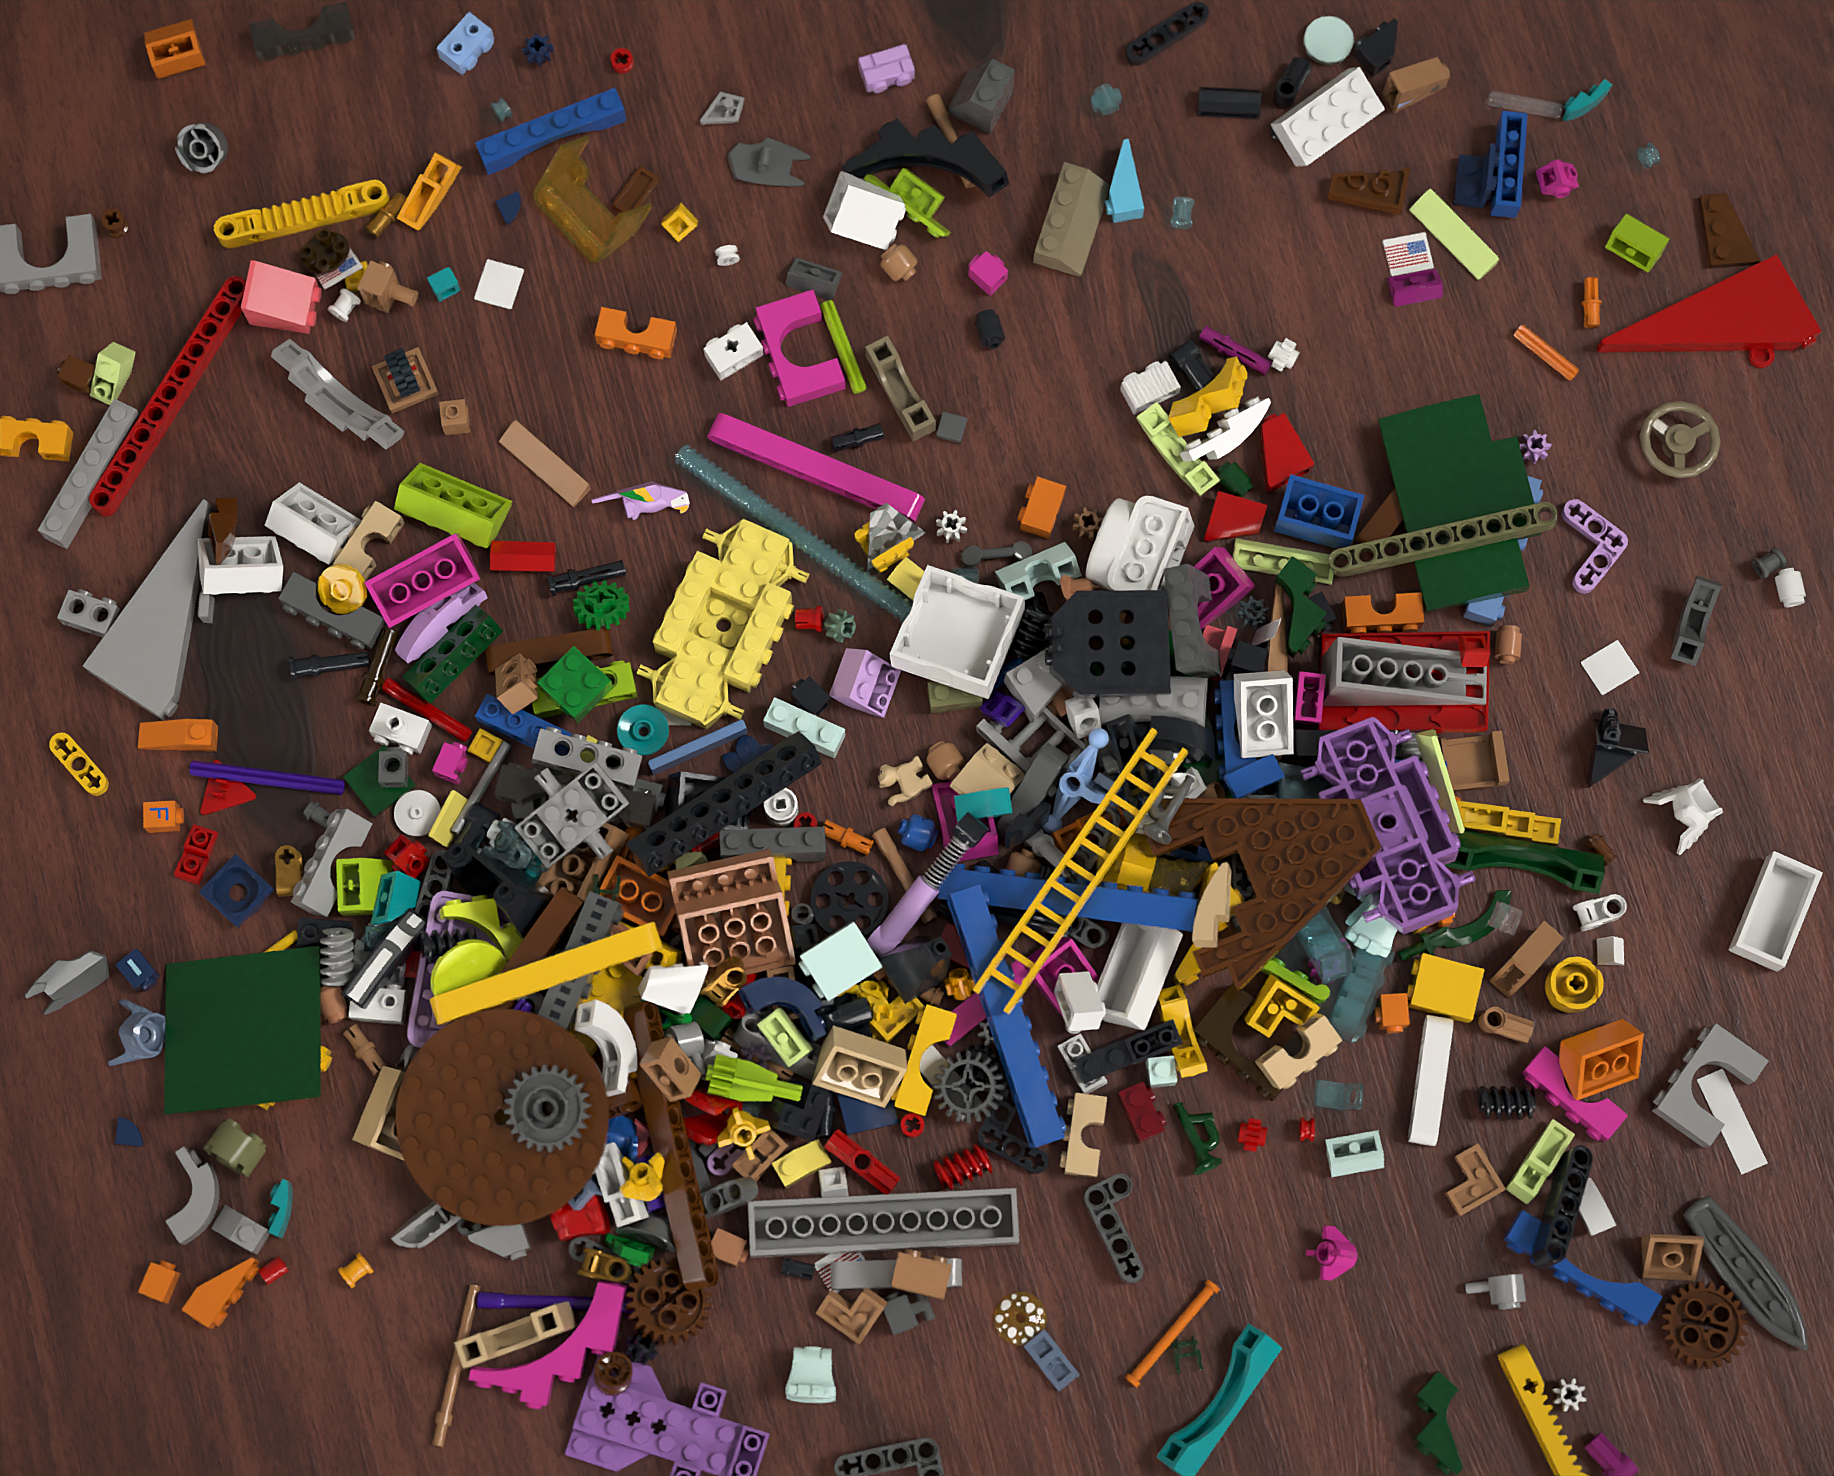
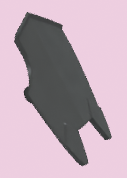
[727,138,810,187]
[25,950,109,1015]

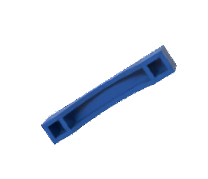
[475,88,627,175]
[1502,1210,1662,1326]

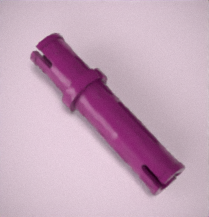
[1198,325,1272,376]

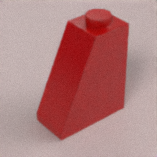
[1260,413,1315,494]

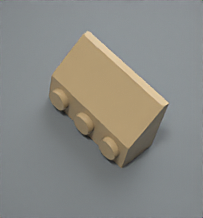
[812,1026,907,1108]
[352,1066,405,1161]

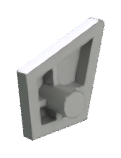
[700,92,745,125]

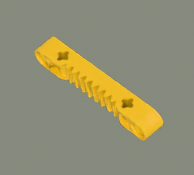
[214,180,390,248]
[1498,1344,1588,1476]

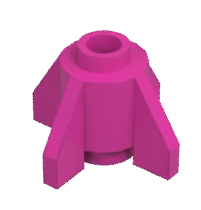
[1306,1225,1358,1281]

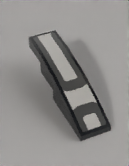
[342,908,427,1009]

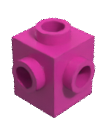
[1535,160,1579,198]

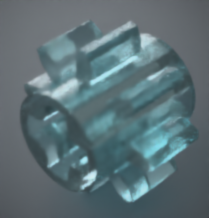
[1090,84,1122,115]
[1237,596,1269,629]

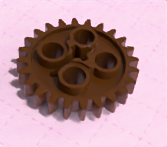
[624,1257,712,1345]
[1660,1281,1749,1370]

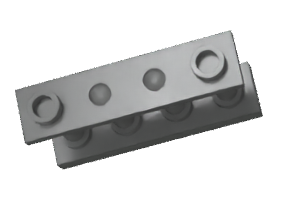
[976,707,1090,802]

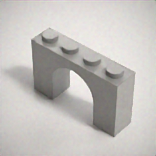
[0,214,102,294]
[1652,1023,1769,1149]

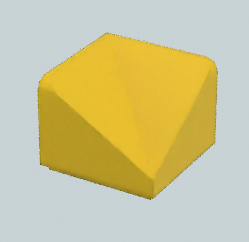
[661,203,698,242]

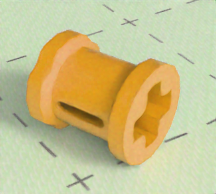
[338,1253,374,1288]

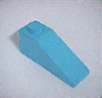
[1105,139,1144,223]

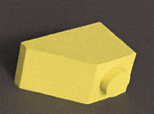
[772,1139,832,1189]

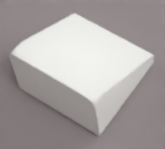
[818,1166,849,1198]

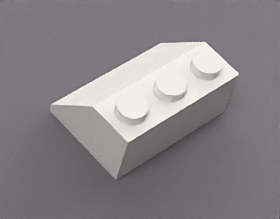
[265,483,362,565]
[198,536,283,595]

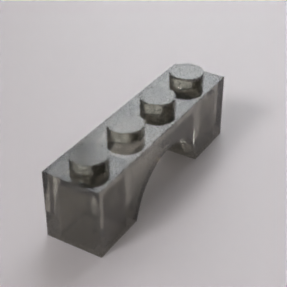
[249,2,356,61]

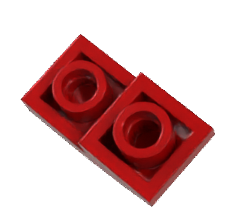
[174,824,218,885]

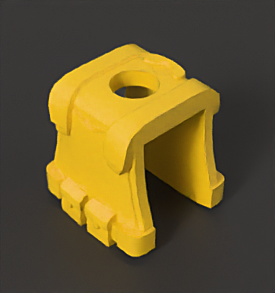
[855,521,914,574]

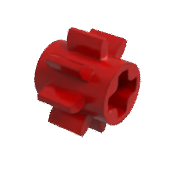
[1238,1118,1267,1152]

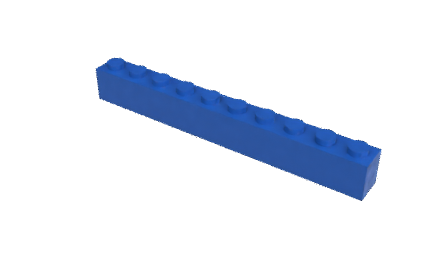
[937,863,1201,932]
[946,884,1066,1149]

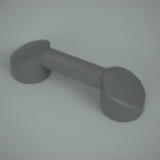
[961,541,1032,569]
[1102,754,1139,825]

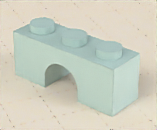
[995,542,1082,600]
[763,697,845,759]

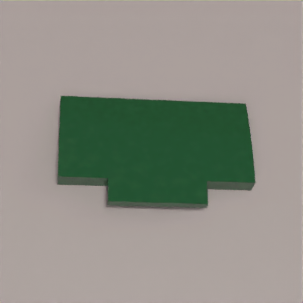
[1378,394,1542,612]

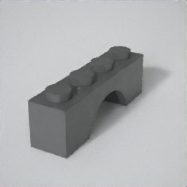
[278,572,387,650]
[718,827,826,862]

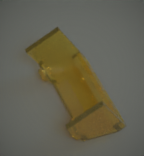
[533,136,653,263]

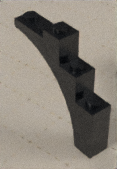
[842,118,1009,198]

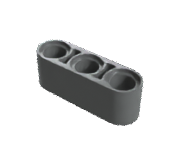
[415,850,455,916]

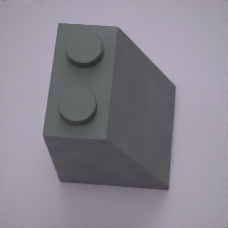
[947,59,1015,134]

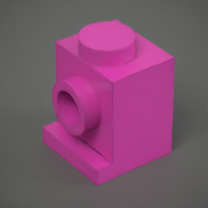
[432,742,468,785]

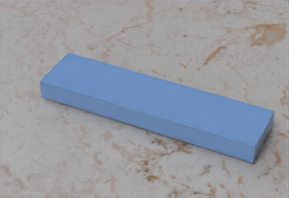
[648,720,748,775]

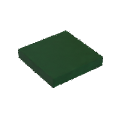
[343,745,417,818]

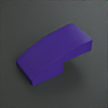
[979,690,1026,727]

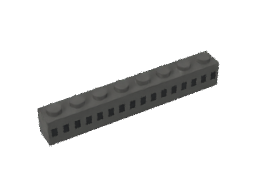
[538,891,624,1032]

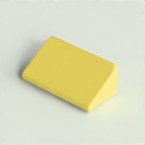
[428,790,468,848]

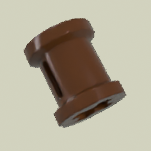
[101,208,129,238]

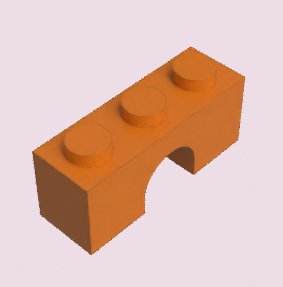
[595,307,677,359]
[1341,592,1424,634]

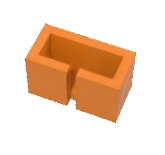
[1017,476,1066,539]

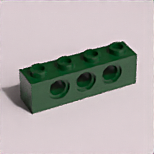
[402,604,503,704]

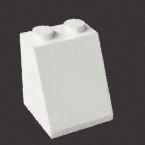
[823,171,906,250]

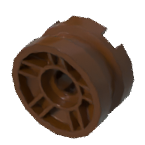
[594,1352,633,1396]

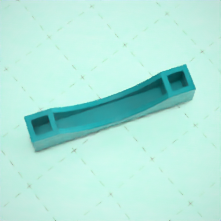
[1156,1323,1282,1476]

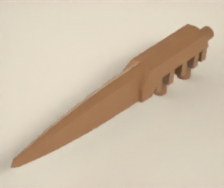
[1256,584,1287,761]

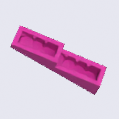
[944,960,1034,1047]

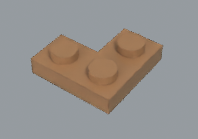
[1445,1144,1506,1217]
[816,1287,888,1345]

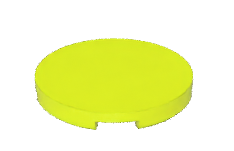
[431,939,507,997]

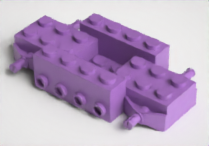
[1300,717,1475,935]

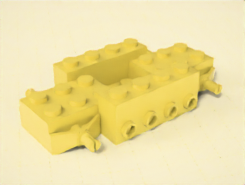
[637,519,809,729]

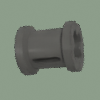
[1752,547,1787,579]

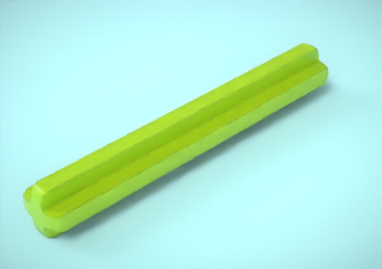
[820,300,866,394]

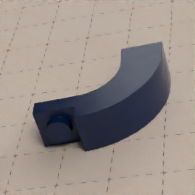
[737,977,826,1043]

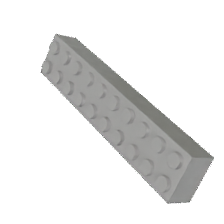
[748,1188,1019,1258]

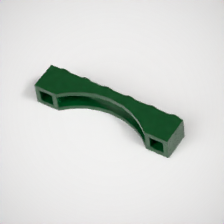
[1444,831,1605,894]

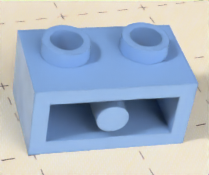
[437,12,494,75]

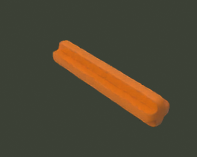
[1514,325,1579,381]

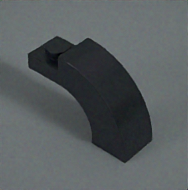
[1135,716,1217,762]

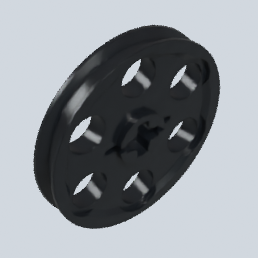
[810,861,889,938]

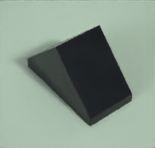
[1587,744,1636,788]

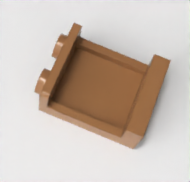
[1438,730,1510,792]

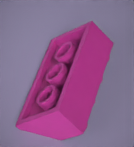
[364,533,480,628]

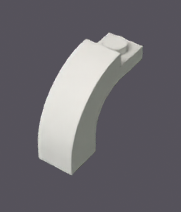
[575,1000,637,1097]

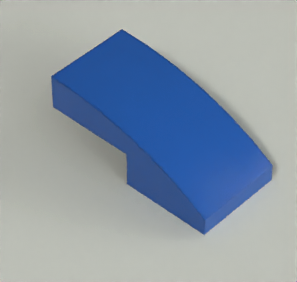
[1223,754,1285,798]

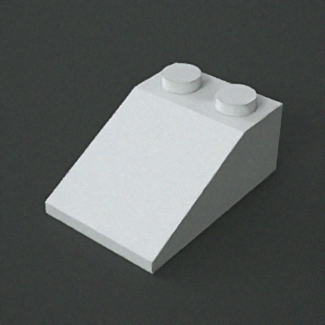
[1234,670,1294,758]

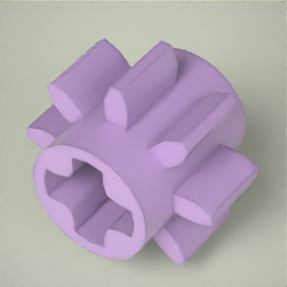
[1519,430,1552,464]

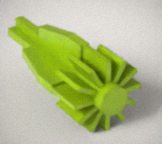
[705,1054,803,1101]

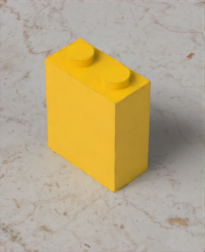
[1406,953,1484,1023]

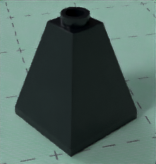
[878,936,952,1004]

